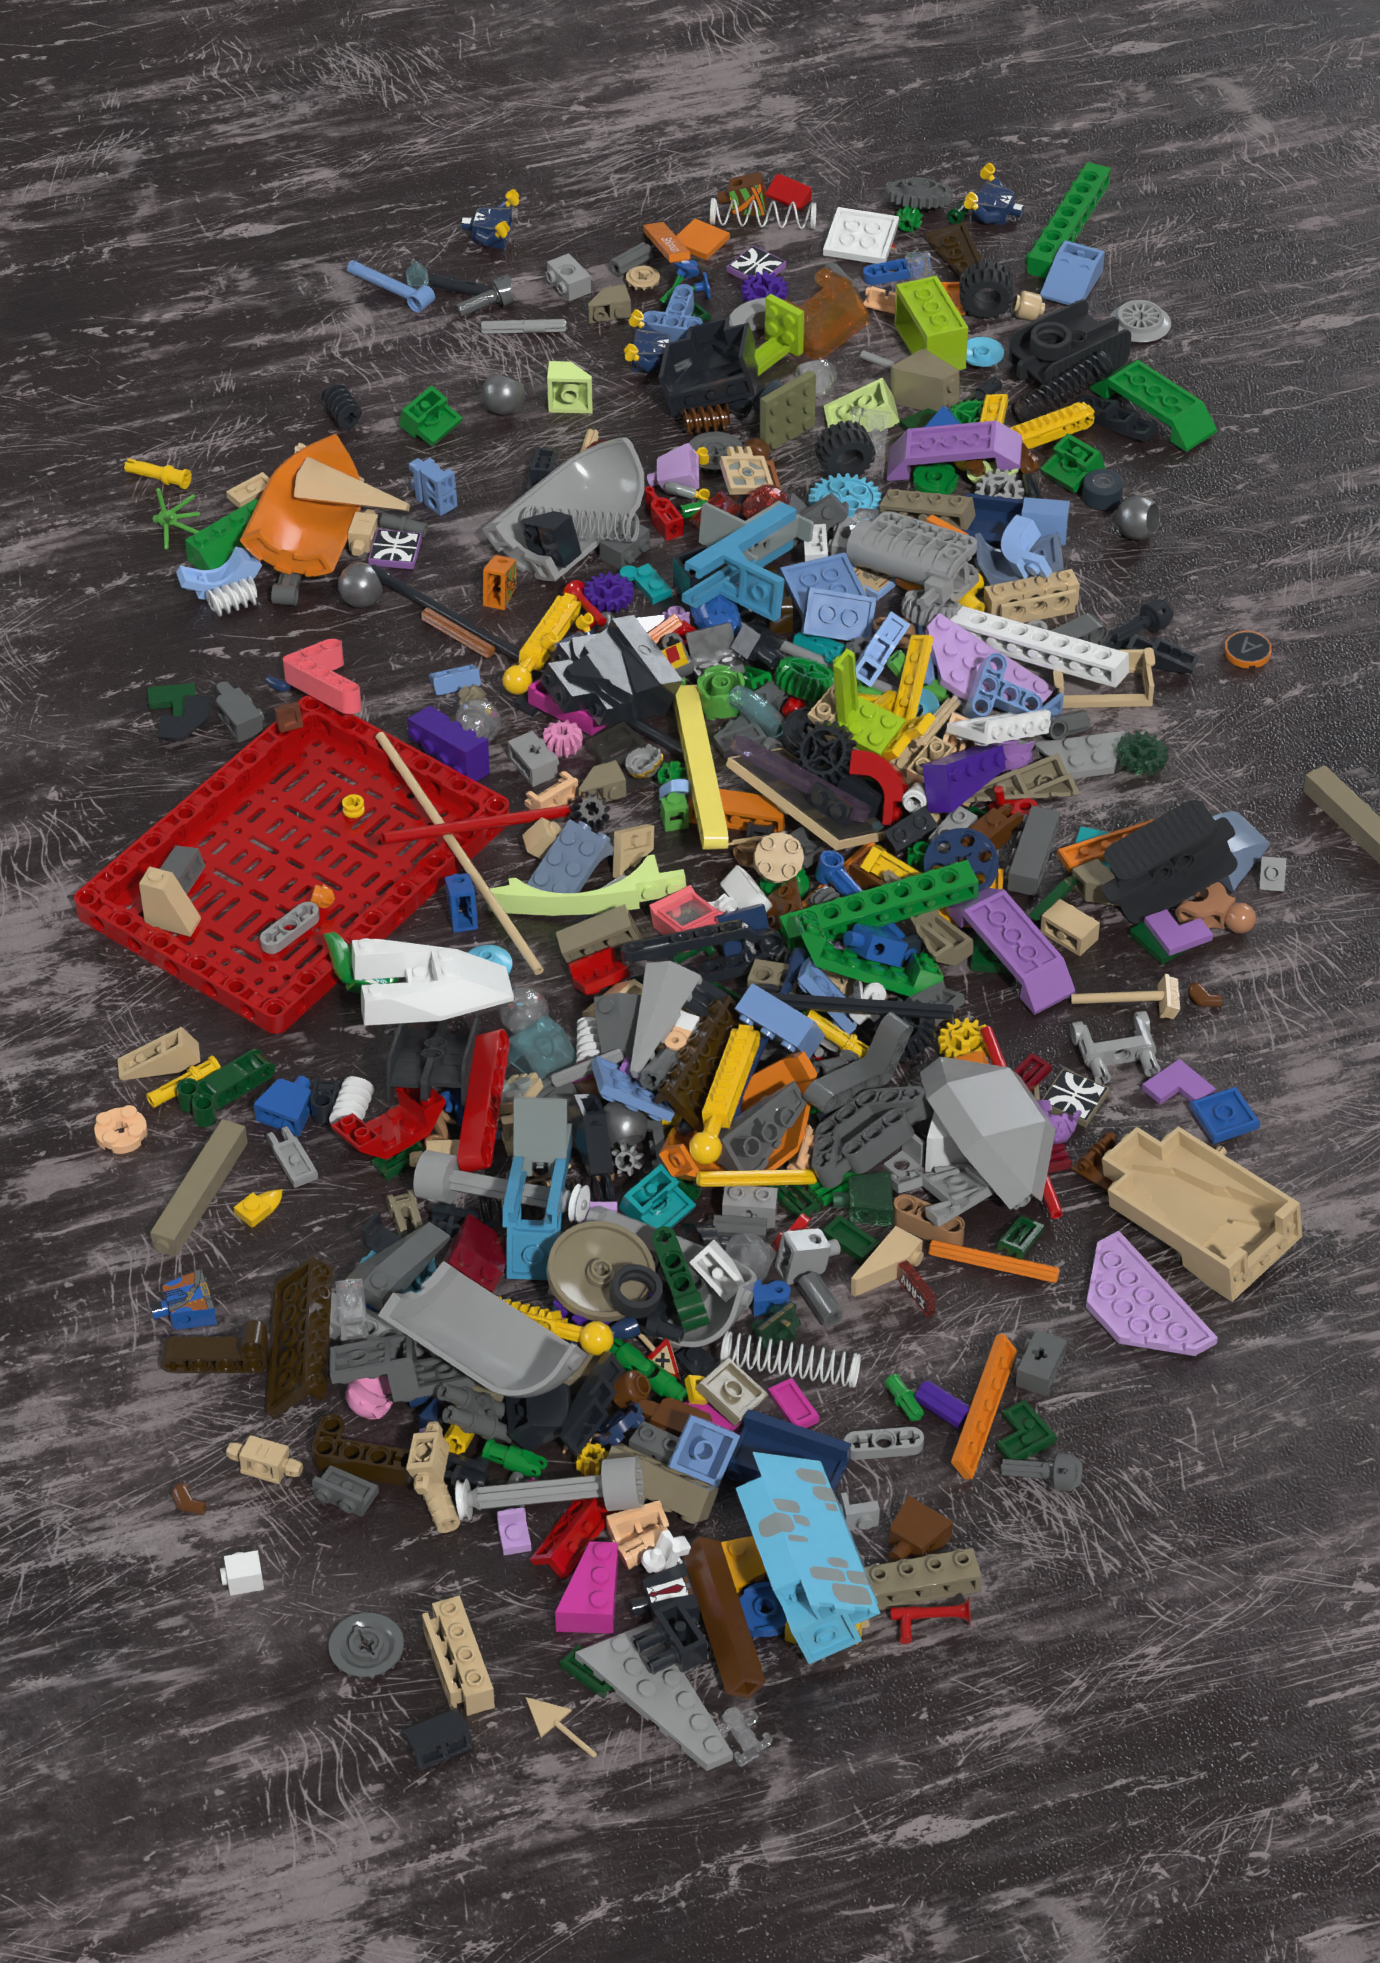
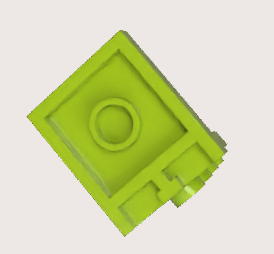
[755,294,804,376]
[832,648,906,756]

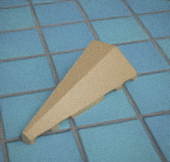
[294,457,410,512]

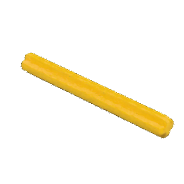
[696,1169,817,1187]

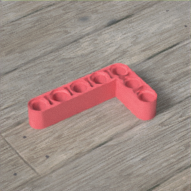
[283,639,362,714]

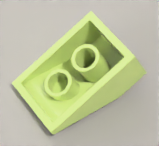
[824,378,900,433]

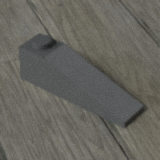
[594,993,641,1065]
[717,1081,807,1171]
[341,1222,451,1312]

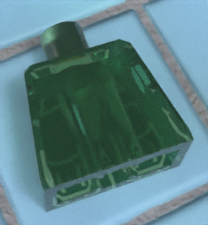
[833,1171,893,1227]

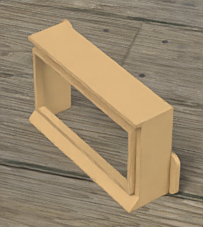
[1053,648,1155,708]

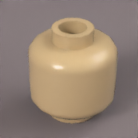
[1012,291,1045,321]

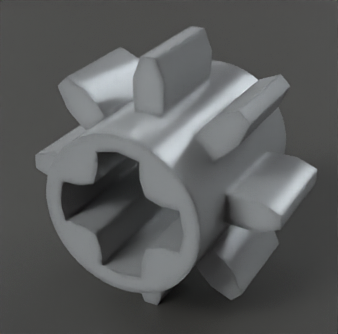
[612,1142,644,1176]

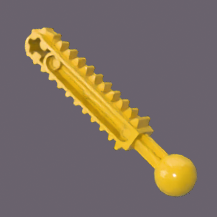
[954,402,1095,472]
[502,592,581,695]
[689,1024,760,1165]
[497,1296,614,1356]

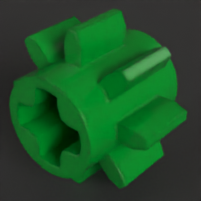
[896,205,923,233]
[658,761,687,784]
[907,842,930,872]

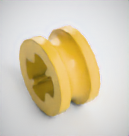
[342,794,365,818]

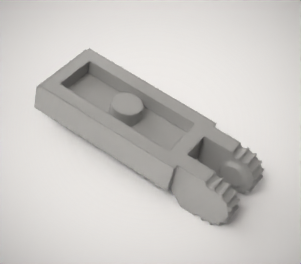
[266,1126,318,1188]

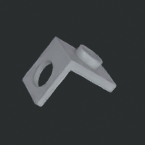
[1259,857,1286,892]
[884,1134,925,1178]

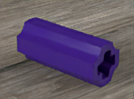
[915,1381,970,1429]

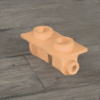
[863,286,896,315]
[787,1125,815,1170]

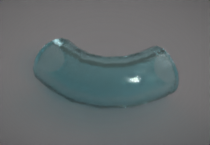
[729,685,786,737]

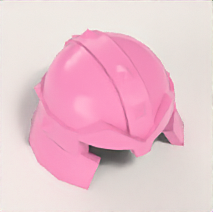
[345,1374,393,1419]

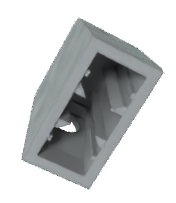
[774,1228,840,1285]

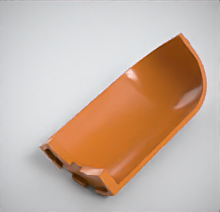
[240,434,361,577]

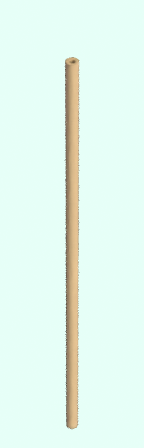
[376,732,544,975]

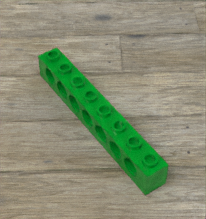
[1025,162,1111,279]
[779,860,979,954]

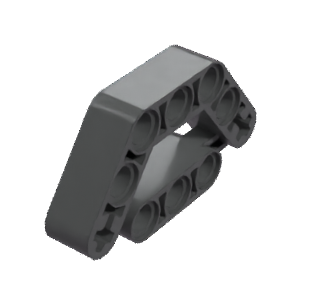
[812,1086,933,1189]

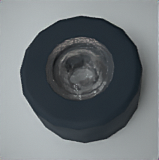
[1082,469,1124,510]

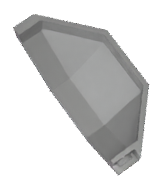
[920,1057,1056,1210]

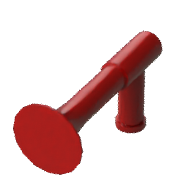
[563,580,607,633]
[891,1596,971,1644]

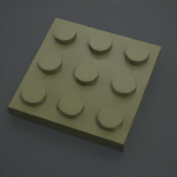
[760,370,816,451]

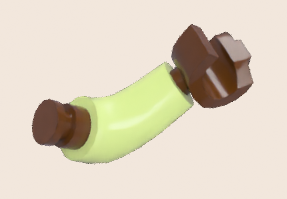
[966,442,1039,484]

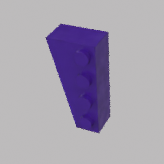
[407,706,490,781]
[922,745,1006,813]

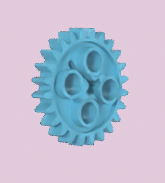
[809,473,882,528]

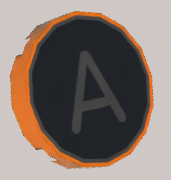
[1225,631,1271,668]

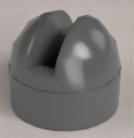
[761,737,782,751]

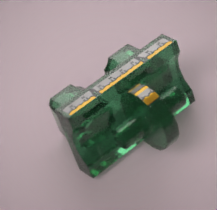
[751,1301,801,1351]

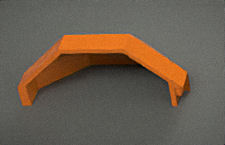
[659,1051,817,1188]

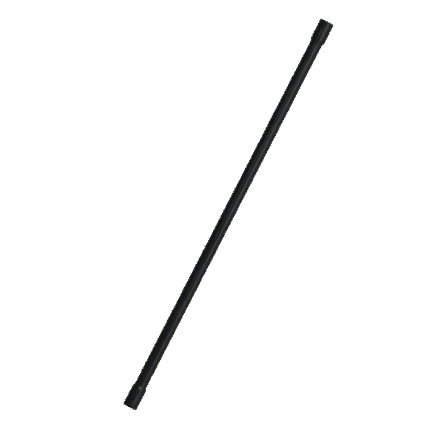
[371,564,684,759]

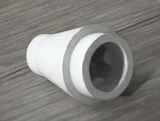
[902,782,927,812]

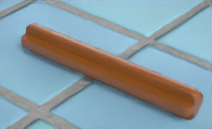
[421,608,495,658]

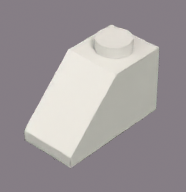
[689,1239,745,1302]

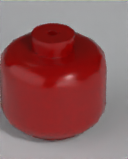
[782,697,806,719]

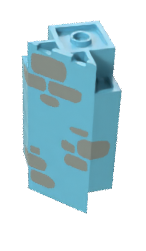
[736,1452,881,1664]

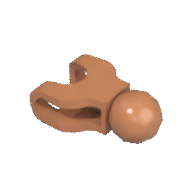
[1176,882,1256,934]

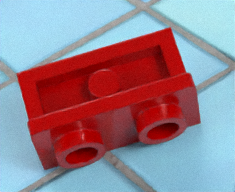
[568,947,630,995]

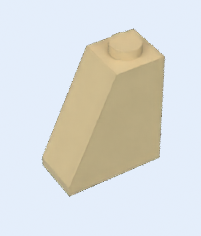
[139,867,201,937]

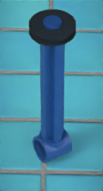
[815,850,924,967]

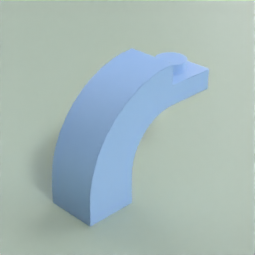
[1001,515,1052,579]
[176,547,262,599]
[856,611,910,687]

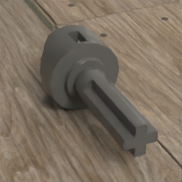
[456,274,518,316]
[1001,1453,1082,1491]

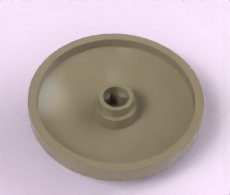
[547,1221,655,1322]

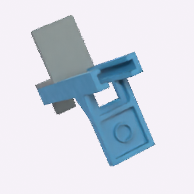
[682,501,814,622]
[503,1097,572,1280]

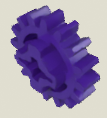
[741,271,788,302]
[584,572,634,613]

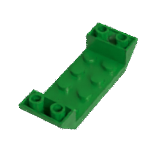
[1090,360,1217,452]
[794,915,944,997]

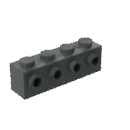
[1004,806,1060,896]

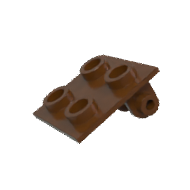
[766,877,803,935]
[1071,1132,1117,1191]

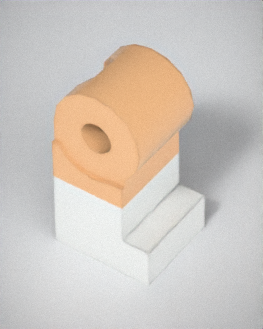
[664,1011,700,1054]

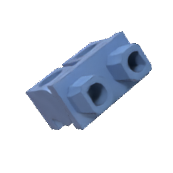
[409,458,458,516]

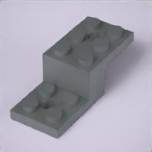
[330,1333,475,1402]

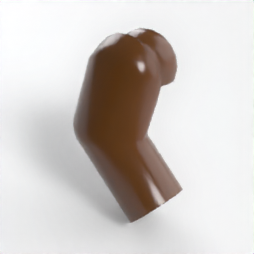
[1188,982,1222,1007]
[172,1483,207,1516]

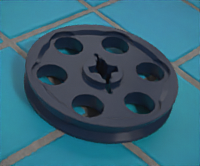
[924,828,999,891]

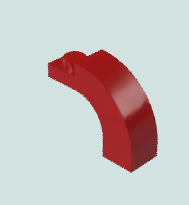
[849,750,909,827]

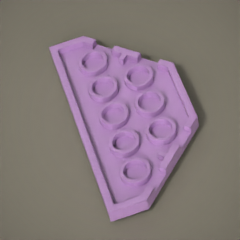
[925,613,1056,710]
[1086,1231,1218,1356]

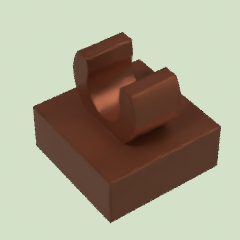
[274,702,303,733]

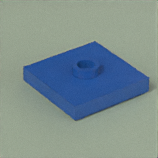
[1189,1087,1260,1144]

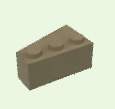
[556,904,643,965]

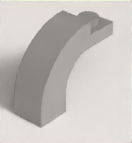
[729,298,765,331]

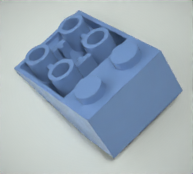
[1040,240,1105,305]

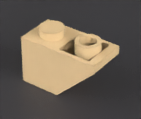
[522,817,563,860]

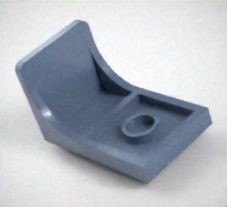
[974,532,1064,586]
[527,819,614,893]

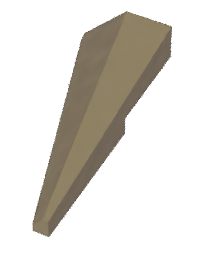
[964,753,1080,803]
[882,869,973,966]

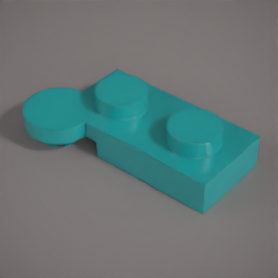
[620,564,672,604]
[793,632,846,664]

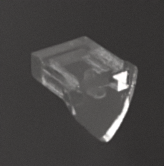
[905,252,934,281]

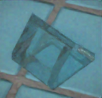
[406,260,429,287]

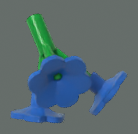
[659,259,711,306]

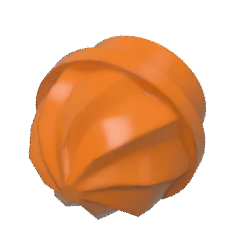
[310,884,335,909]

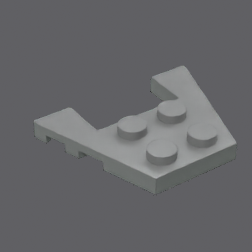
[887,1163,994,1227]

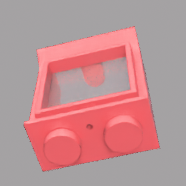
[649,885,724,953]

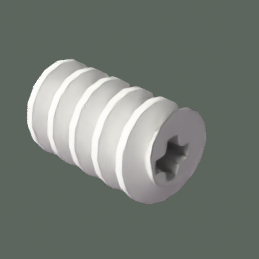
[206,577,257,617]
[576,1017,602,1065]
[329,1076,375,1125]

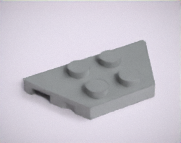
[1034,731,1125,779]

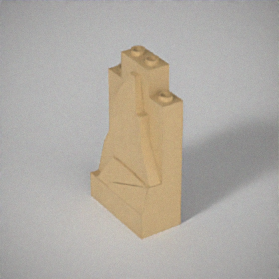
[1102,1126,1302,1302]

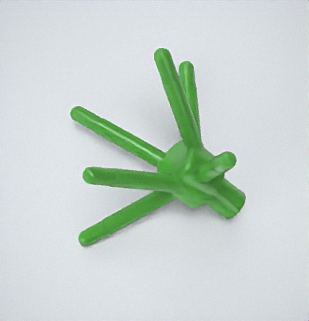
[153,488,200,550]

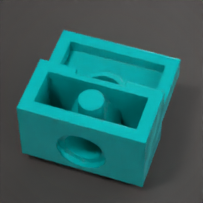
[619,1164,696,1228]

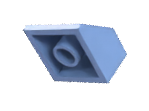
[668,1414,740,1487]

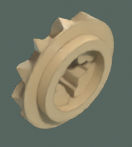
[626,266,660,291]

